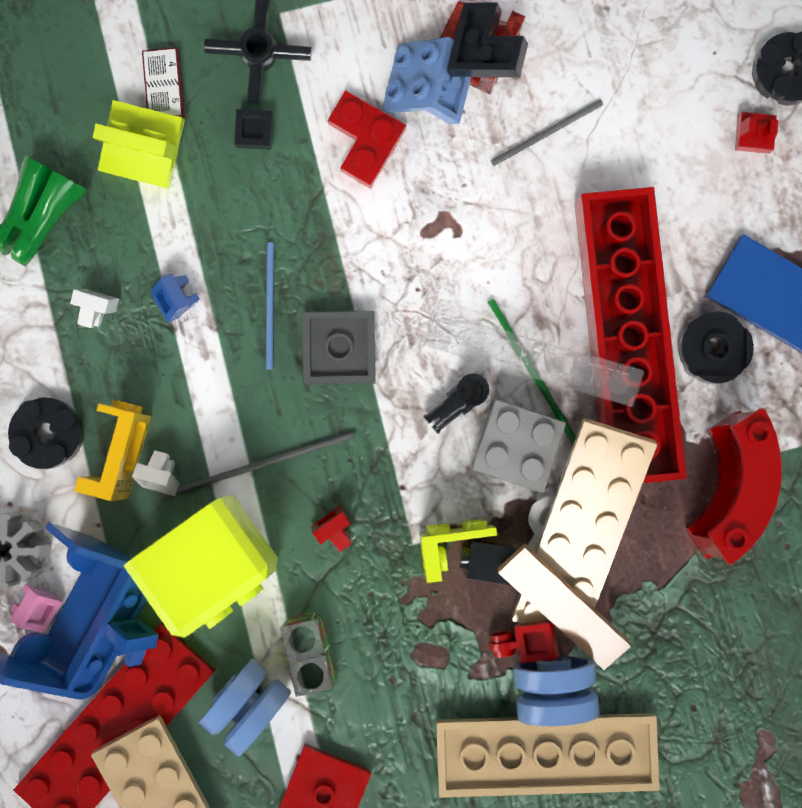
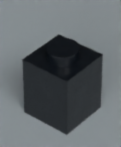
[459,539,516,585]

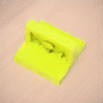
[93,100,185,189]

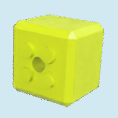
[124,495,278,637]

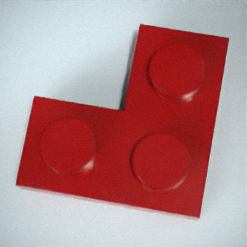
[328,90,406,189]

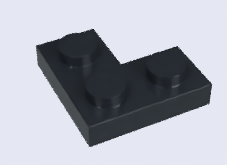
[447,2,528,78]

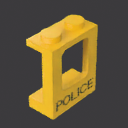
[74,399,152,501]

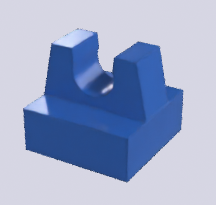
[150,274,200,323]
[105,618,158,667]

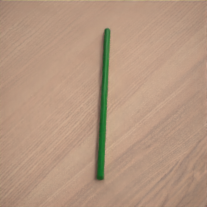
[488,299,576,445]

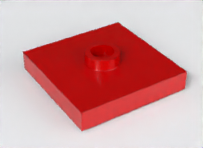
[279,743,372,808]

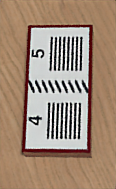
[142,47,185,119]

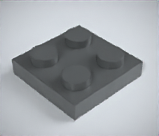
[302,311,376,385]

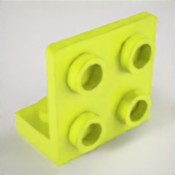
[419,518,497,583]

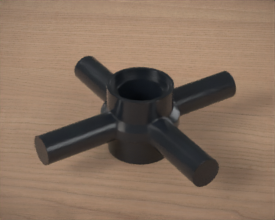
[204,0,312,104]

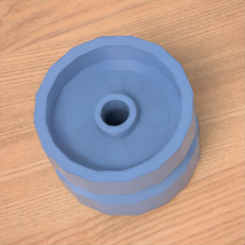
[513,656,600,726]
[198,658,292,757]

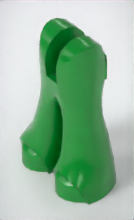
[0,155,88,266]

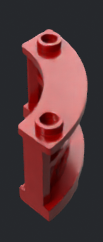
[685,408,782,565]

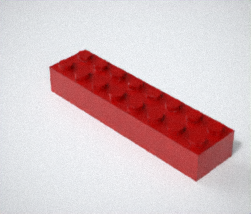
[574,187,687,483]

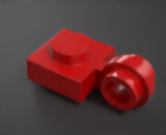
[488,620,560,663]

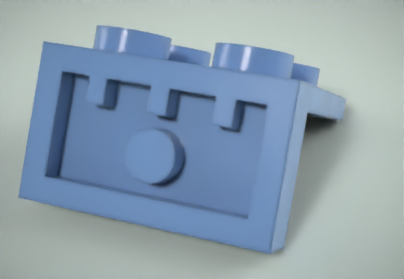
[382,37,471,124]

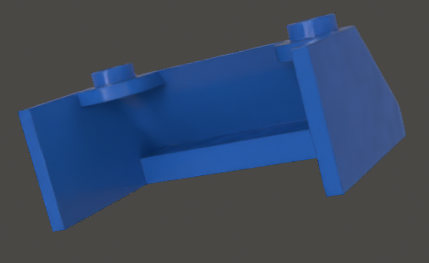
[0,522,147,700]

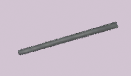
[490,99,603,167]

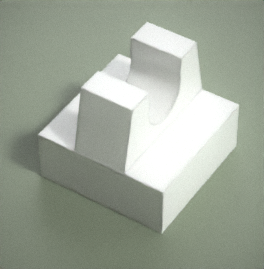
[70,288,119,328]
[132,450,180,496]

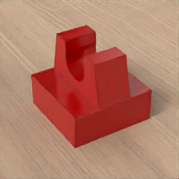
[735,112,778,154]
[311,505,352,552]

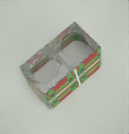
[280,612,337,697]

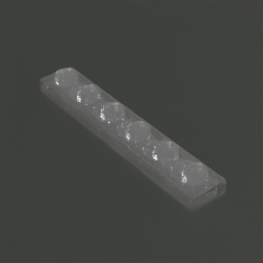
[423,311,644,407]

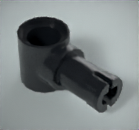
[423,373,489,434]

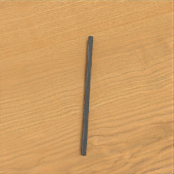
[159,431,355,500]

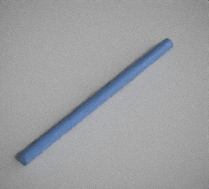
[266,242,274,370]

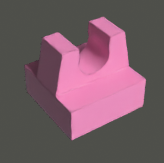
[10,584,63,633]

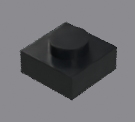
[234,109,273,150]

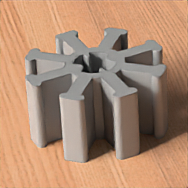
[0,513,51,588]

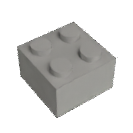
[471,400,566,493]

